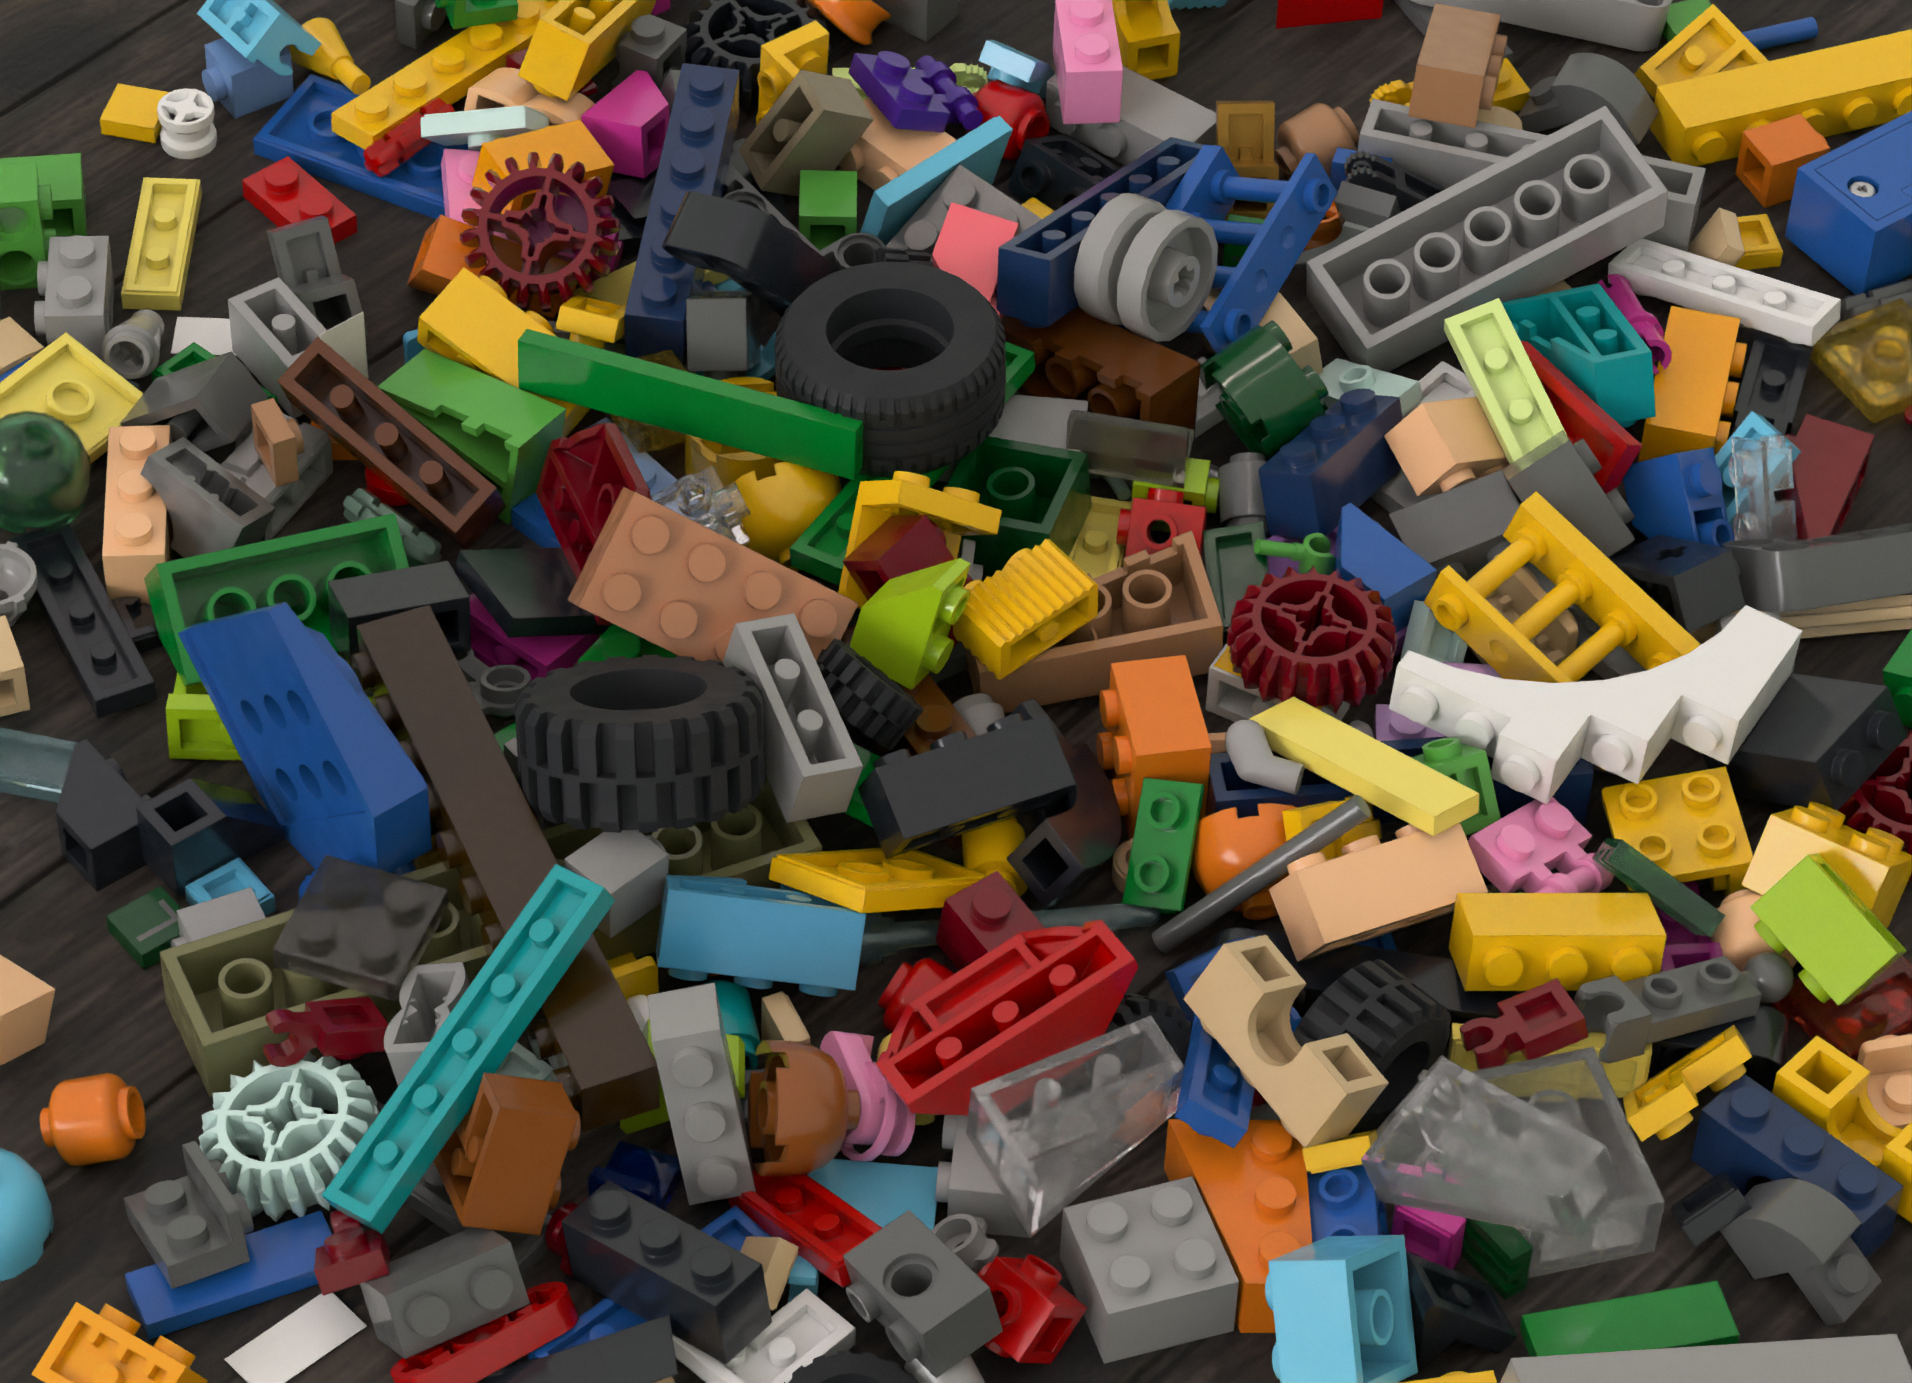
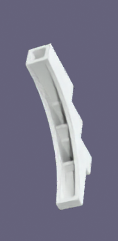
[1389,605,1802,804]

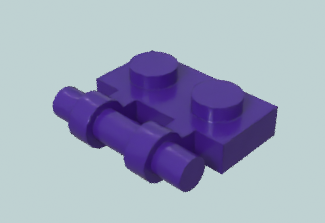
[848,51,983,133]

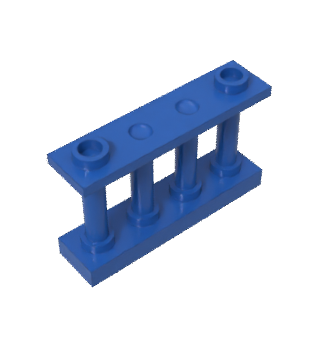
[1117,145,1338,354]

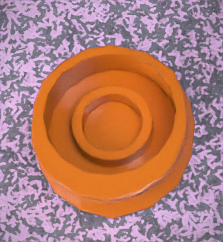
[805,0,892,46]

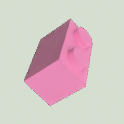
[1053,0,1123,124]

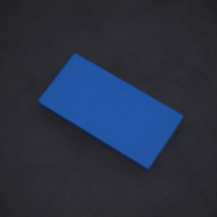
[253,74,475,219]

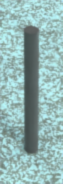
[1152,795,1371,954]

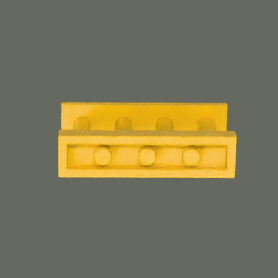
[1423,491,1701,773]

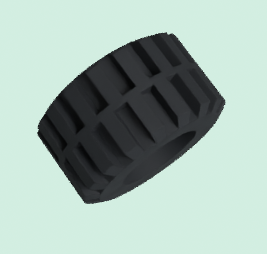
[1293,959,1451,1135]

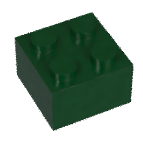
[947,436,1092,576]

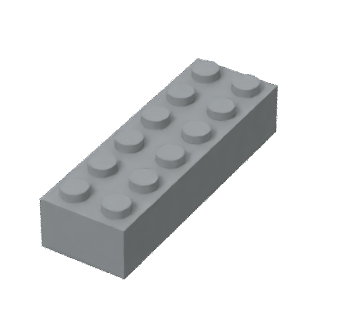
[1306,106,1668,372]

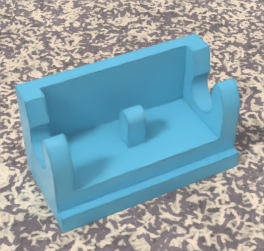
[197,0,322,76]

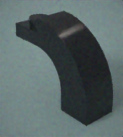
[1006,699,1121,908]

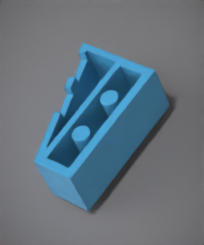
[655,875,866,997]

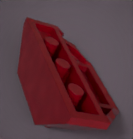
[536,423,652,626]

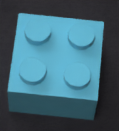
[1265,1235,1418,1383]

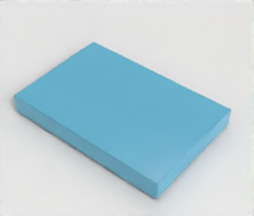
[860,115,1013,246]

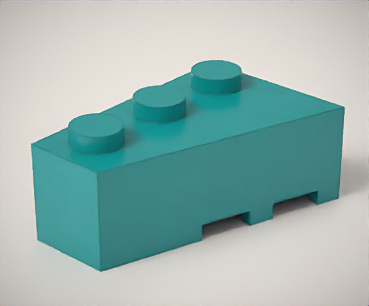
[1501,283,1656,428]

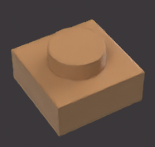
[251,398,304,487]

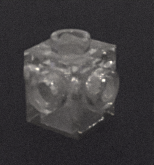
[651,465,751,546]

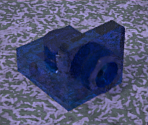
[588,1140,682,1211]

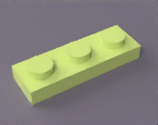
[1444,298,1567,464]

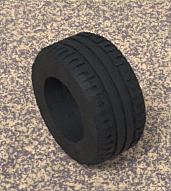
[775,262,1006,477]

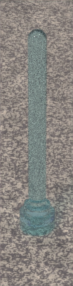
[859,903,1160,965]

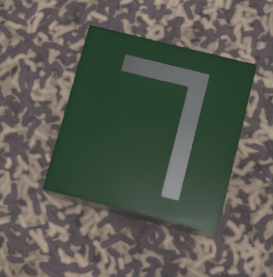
[106,886,182,970]

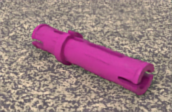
[1598,274,1672,374]

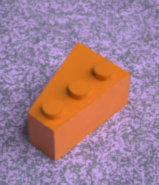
[1164,1119,1312,1333]

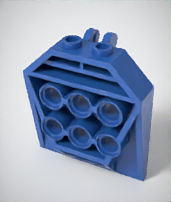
[178,602,432,906]

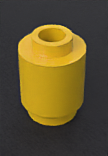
[962,818,1028,897]

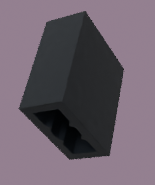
[1702,673,1907,811]

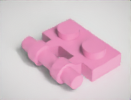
[1468,797,1622,893]

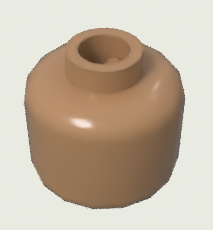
[1274,103,1359,180]

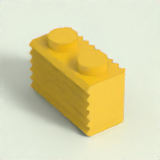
[953,539,1098,679]

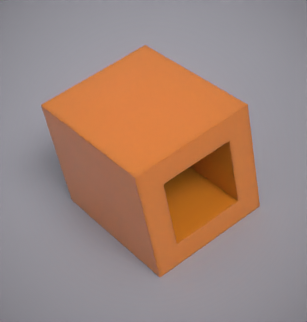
[1735,114,1830,208]

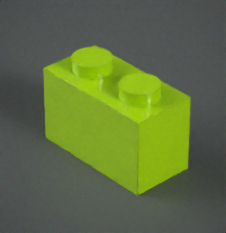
[1750,853,1907,1006]

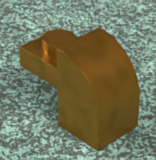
[1216,101,1279,221]

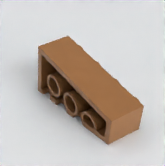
[966,530,1223,713]

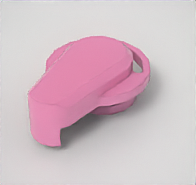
[820,1031,916,1162]

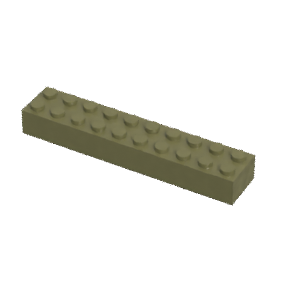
[160,776,822,1097]

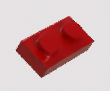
[242,156,358,244]

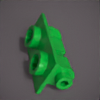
[1122,778,1204,915]

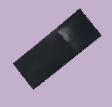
[480,1314,678,1383]

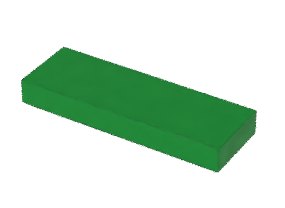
[1519,1281,1740,1357]

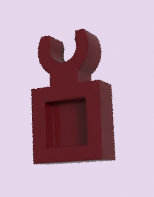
[1459,979,1589,1072]

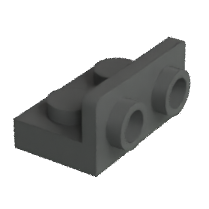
[124,1140,254,1289]

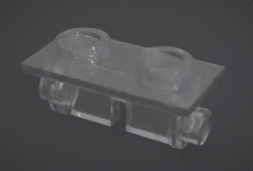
[1728,434,1798,541]

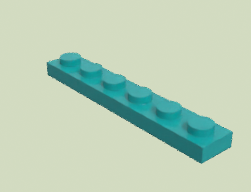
[321,864,616,1234]

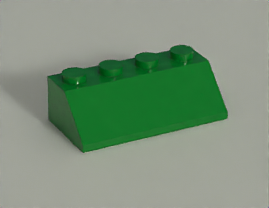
[144,513,409,687]

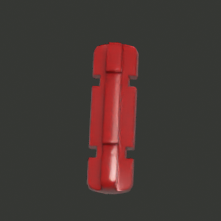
[363,98,455,177]

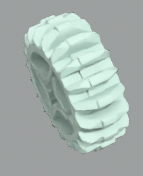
[198,1051,379,1222]

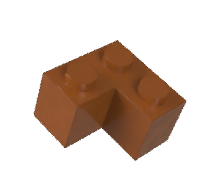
[434,1072,581,1235]

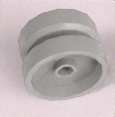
[1074,193,1218,342]

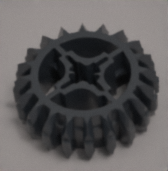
[684,0,830,113]

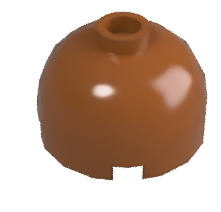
[748,1040,860,1177]

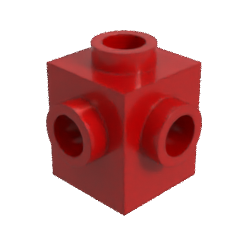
[1116,487,1208,559]
[977,1255,1087,1364]

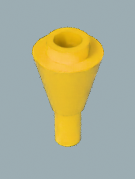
[290,18,371,95]

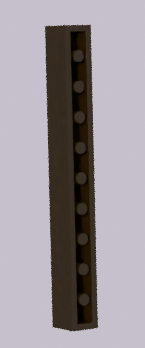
[351,605,660,1132]

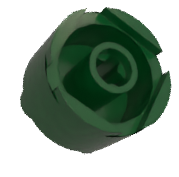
[1200,320,1329,461]

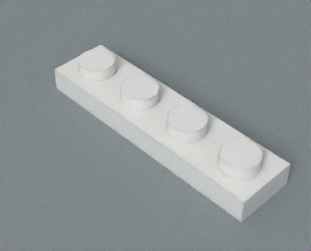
[1608,238,1841,347]

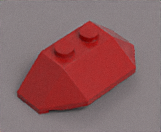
[876,919,1138,1117]

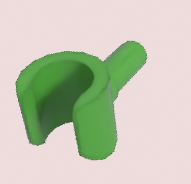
[1254,532,1336,575]

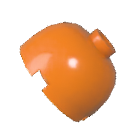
[1191,803,1297,920]

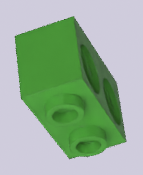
[0,162,57,291]

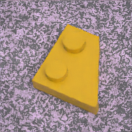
[1634,4,1768,99]

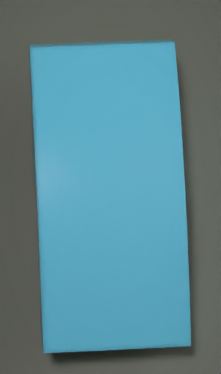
[978,40,1054,98]

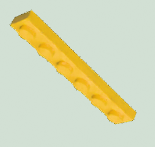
[331,0,560,150]

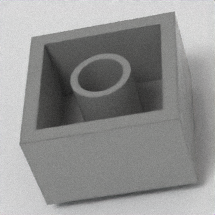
[1059,1176,1239,1364]

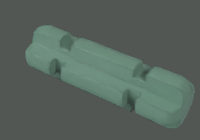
[343,488,442,567]

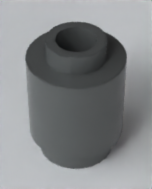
[1218,452,1274,539]

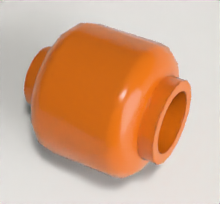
[40,1073,146,1166]

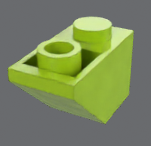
[850,558,971,690]

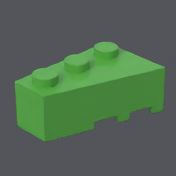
[377,349,566,524]

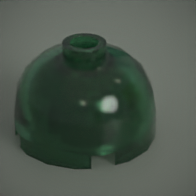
[0,410,90,534]

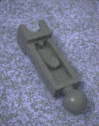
[1574,952,1794,1063]

